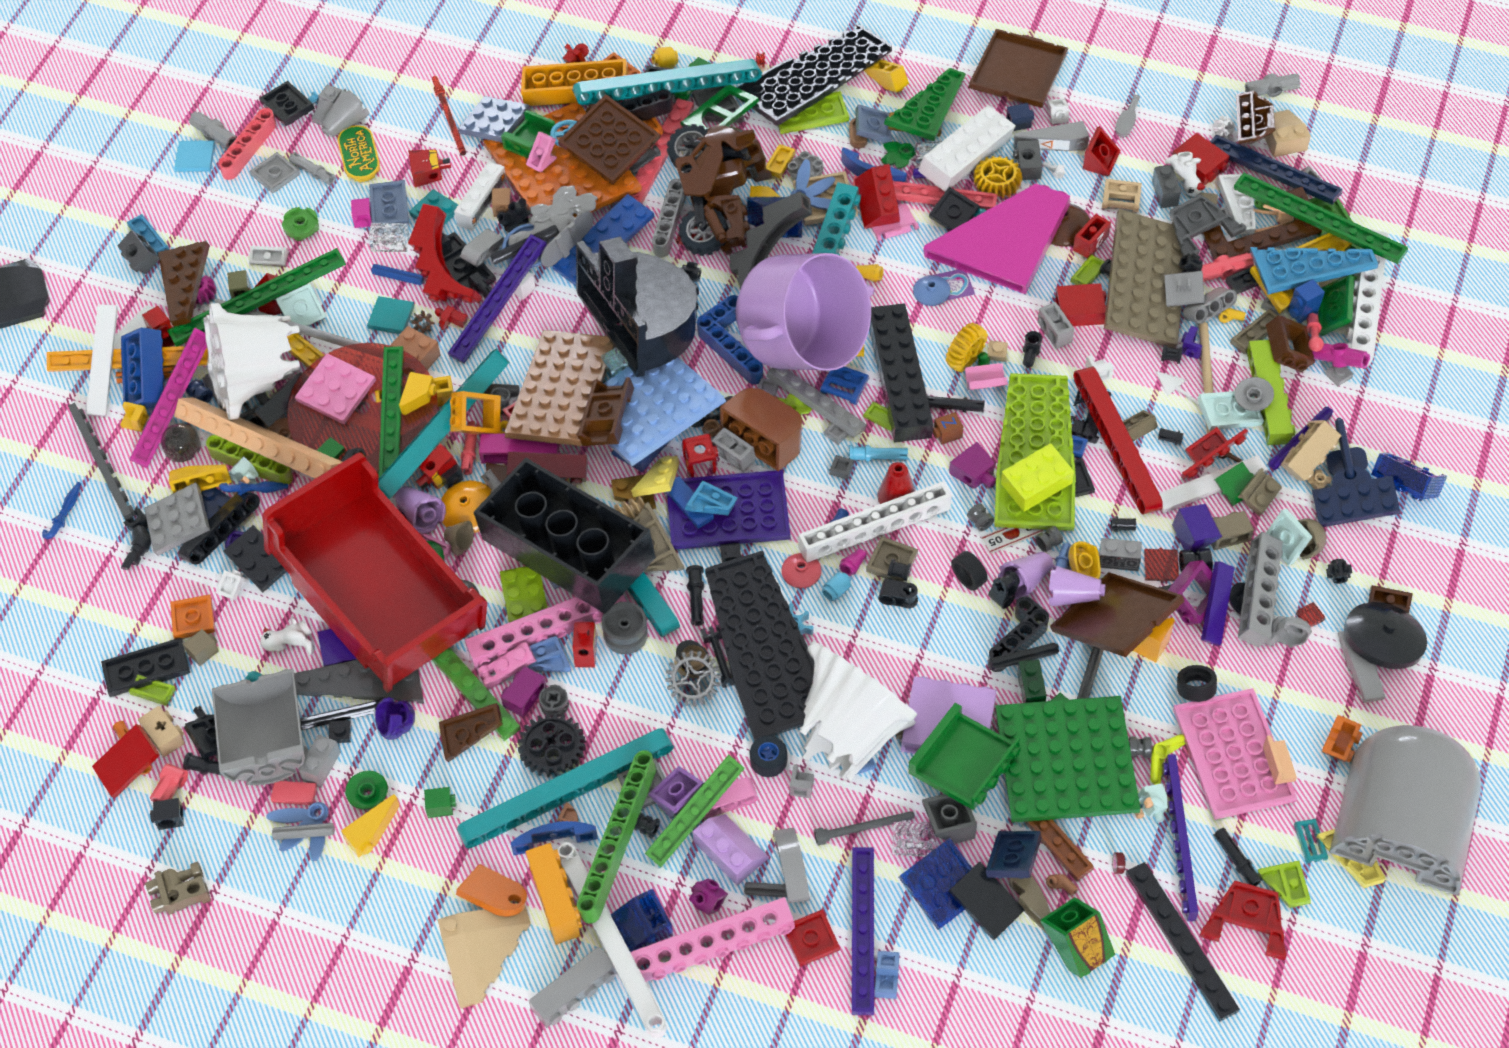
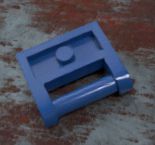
[820,366,869,405]

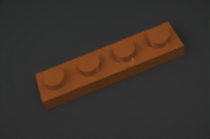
[1024,820,1094,882]

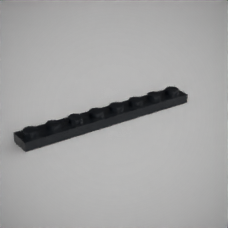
[1125,862,1240,1022]

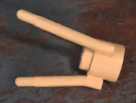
[1253,204,1294,233]

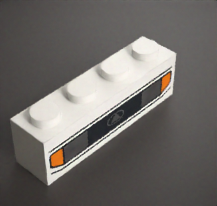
[454,161,507,231]

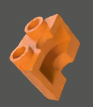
[1321,714,1363,763]

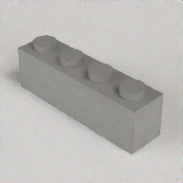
[528,946,617,1028]

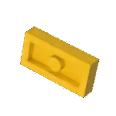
[766,144,795,179]

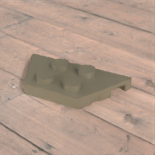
[634,502,685,572]

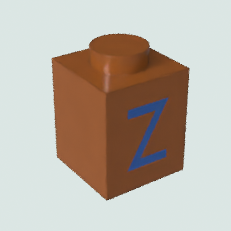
[933,412,964,445]

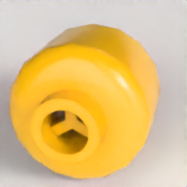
[651,46,678,69]

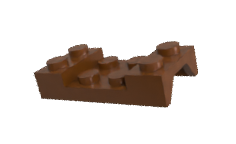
[577,377,634,446]

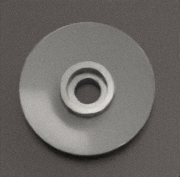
[1234,377,1274,411]

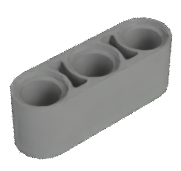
[460,228,504,267]
[1183,287,1237,324]

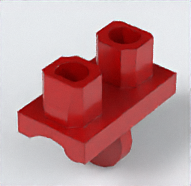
[562,43,589,63]

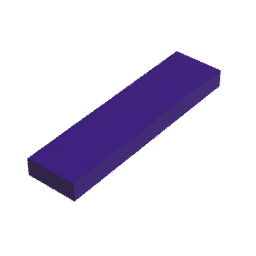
[1201,561,1235,646]

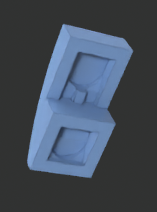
[874,951,900,999]

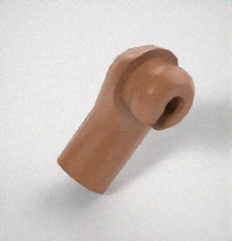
[1046,874,1079,896]

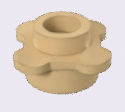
[1307,470,1332,489]

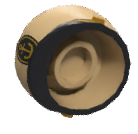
[674,640,711,679]

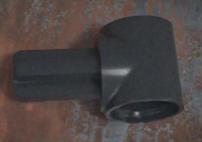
[1022,331,1042,368]

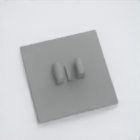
[1164,271,1205,307]

